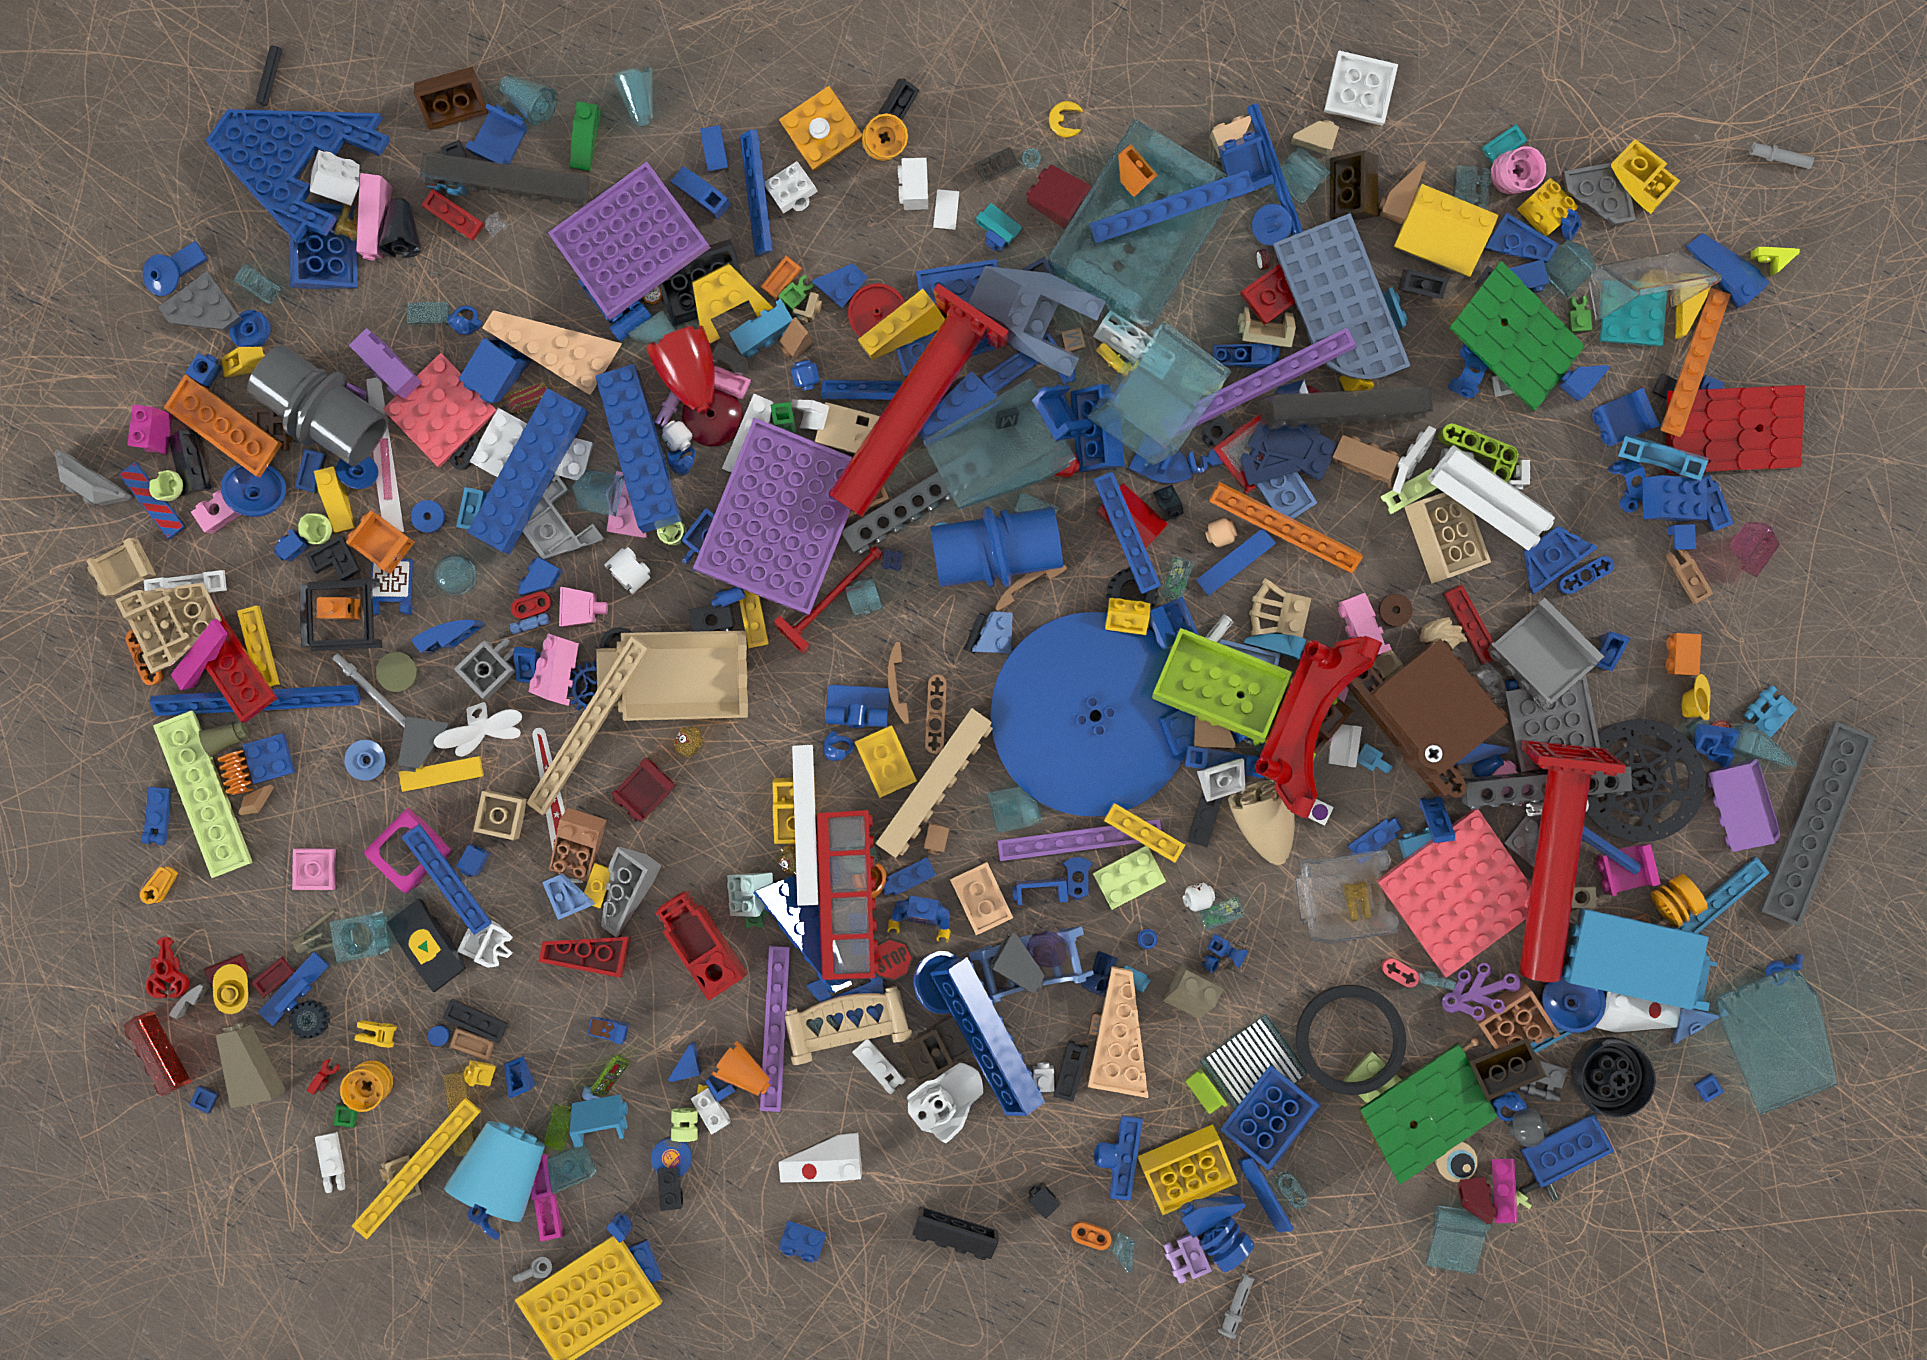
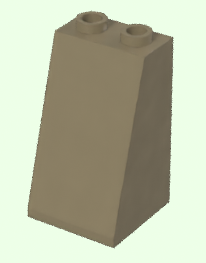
[216,1022,286,1108]

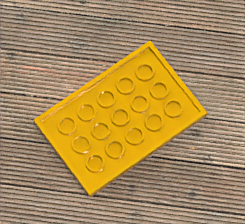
[515,1235,663,1360]

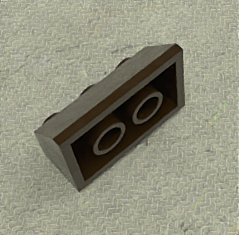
[1330,150,1378,220]
[1469,1038,1547,1101]

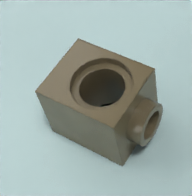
[1571,885,1597,908]

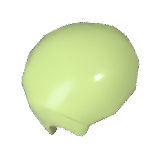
[149,470,183,501]
[298,513,333,545]

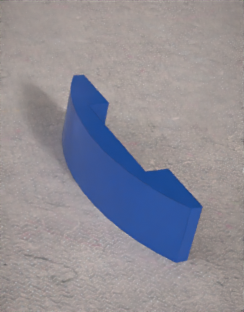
[1184,746,1264,778]

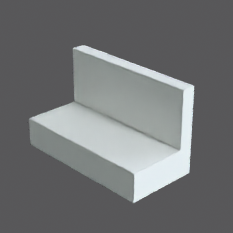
[791,399,830,430]
[1328,724,1362,767]

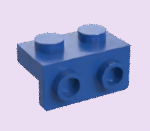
[779,1221,827,1263]

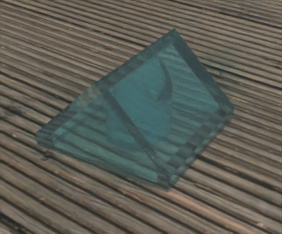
[1544,240,1597,297]
[572,470,624,516]
[547,1143,597,1194]

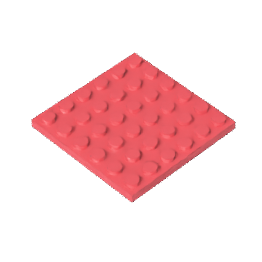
[1376,809,1531,978]

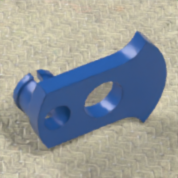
[1063,857,1093,900]

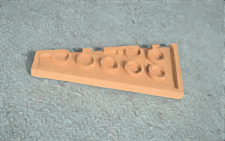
[1088,966,1148,1098]

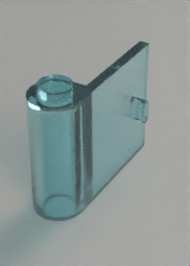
[1426,1206,1491,1274]

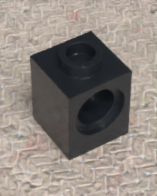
[1200,414,1234,448]
[1028,1182,1061,1219]

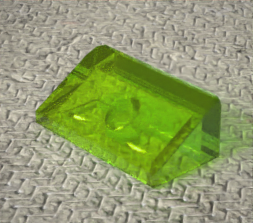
[544,1104,572,1151]

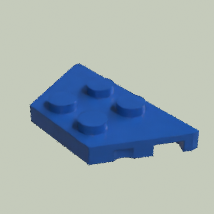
[1523,526,1598,594]

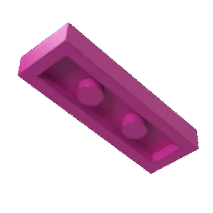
[1492,1159,1518,1224]

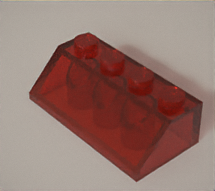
[123,1011,192,1098]

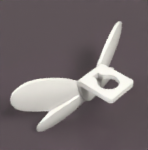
[434,702,522,757]

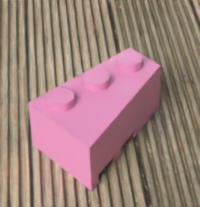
[1338,593,1392,654]
[528,633,579,706]

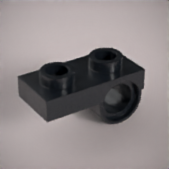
[657,1166,683,1211]

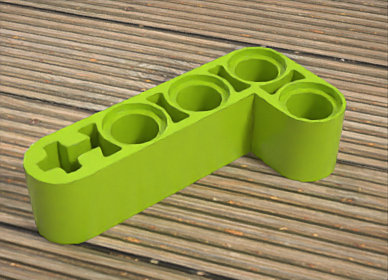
[1438,423,1519,482]

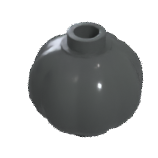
[1508,1107,1549,1147]

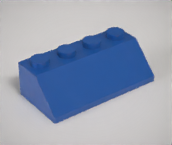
[1071,384,1125,472]

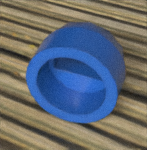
[1202,955,1220,973]

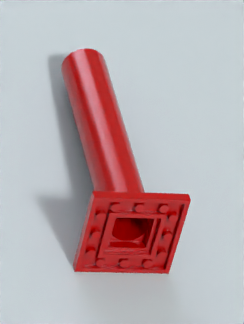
[828,283,1009,517]
[1519,740,1626,982]

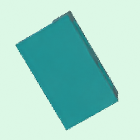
[976,203,1023,247]

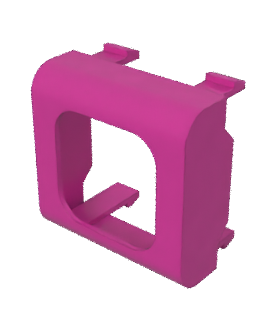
[364,808,452,893]

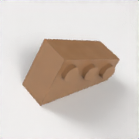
[1333,435,1400,490]

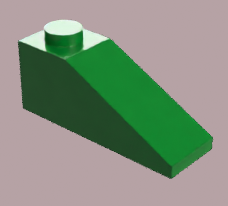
[570,101,602,171]

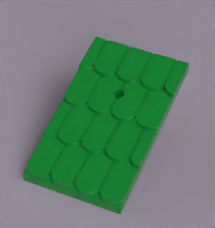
[1449,261,1585,412]
[1359,1042,1497,1185]

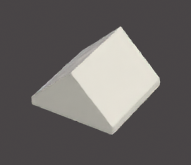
[1197,758,1245,802]

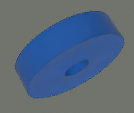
[411,500,446,533]

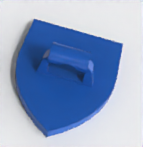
[1128,432,1192,483]

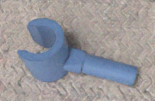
[582,1086,600,1100]

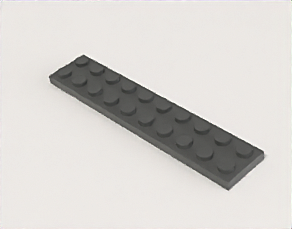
[1759,721,1875,927]

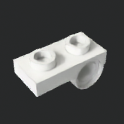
[691,1088,731,1135]

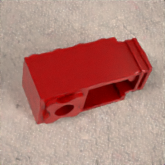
[655,891,748,1001]

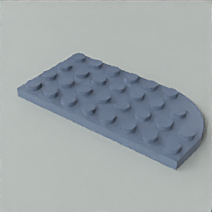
[1273,213,1411,380]

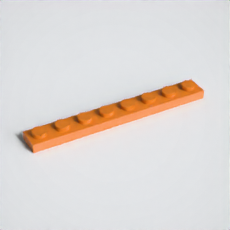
[1660,288,1731,437]
[1209,482,1363,573]

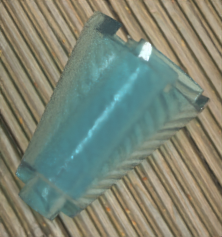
[612,67,653,127]
[500,75,558,126]

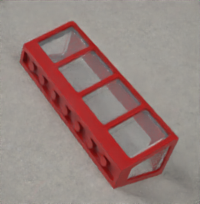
[816,810,878,980]

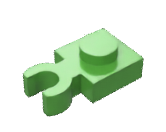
[778,275,814,312]
[1568,296,1592,333]

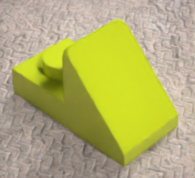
[1750,247,1800,276]

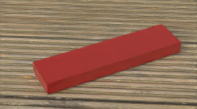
[1443,584,1494,666]

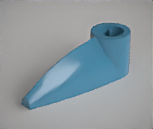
[1244,633,1306,660]

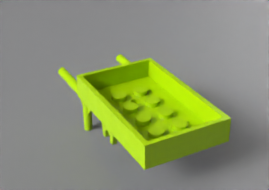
[1152,628,1338,760]

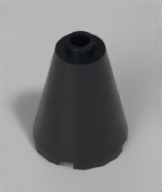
[379,198,421,258]

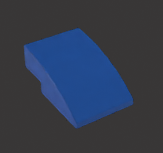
[411,620,485,654]

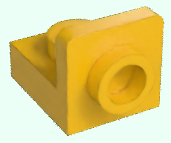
[464,1060,496,1086]

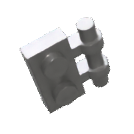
[1518,1060,1568,1102]

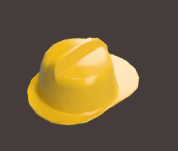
[1681,674,1710,721]
[213,964,248,1014]

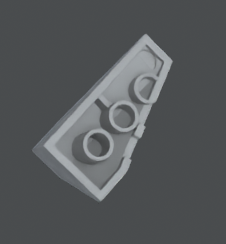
[601,847,661,937]

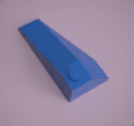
[1686,233,1770,309]

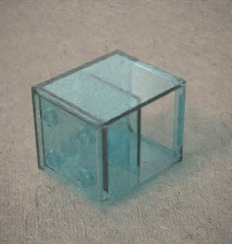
[1088,321,1232,466]

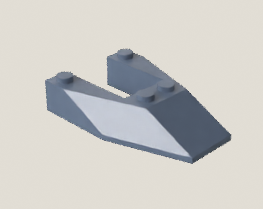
[968,266,1106,377]

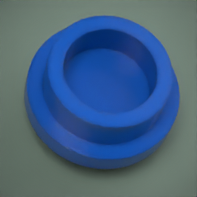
[1137,929,1158,949]

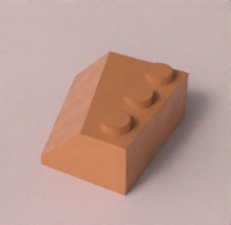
[1472,980,1561,1050]

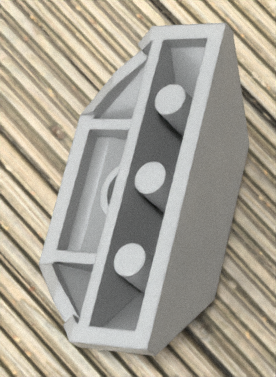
[55,450,133,506]

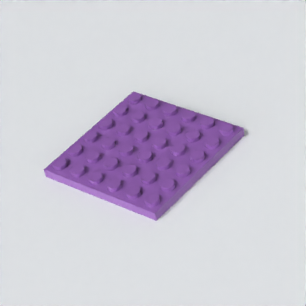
[548,161,711,320]

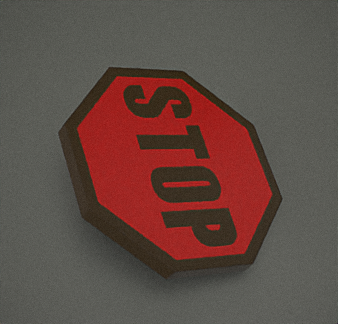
[874,937,914,982]

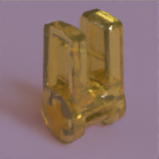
[334,203,359,241]
[1344,881,1372,922]

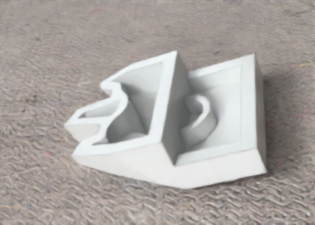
[458,920,513,967]

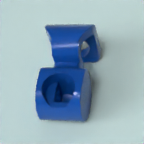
[1187,448,1223,474]
[1207,934,1249,968]

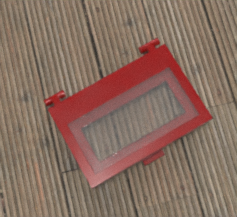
[1213,410,1266,495]

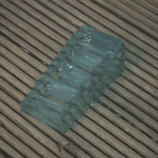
[234,263,281,304]

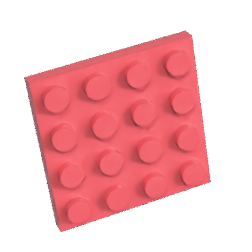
[383,353,497,468]

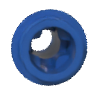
[1472,754,1504,777]

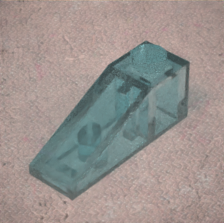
[1733,722,1797,767]

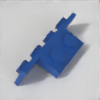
[258,952,330,1026]

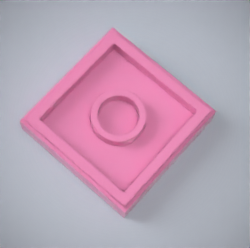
[292,848,336,890]

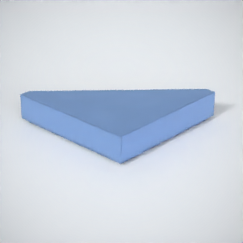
[1671,1008,1720,1044]

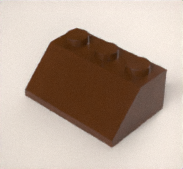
[414,66,488,130]

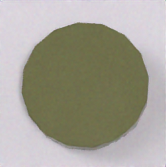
[376,652,418,692]

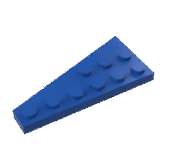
[753,874,852,993]

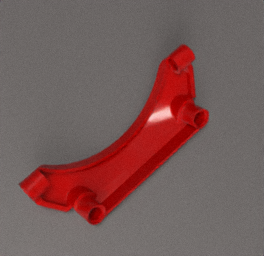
[1255,636,1382,819]

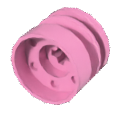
[1491,146,1546,195]

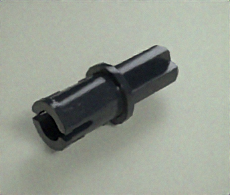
[963,613,988,654]

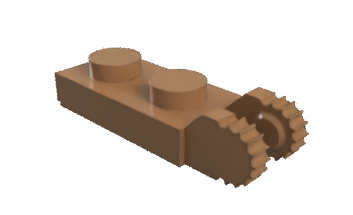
[1666,550,1713,604]

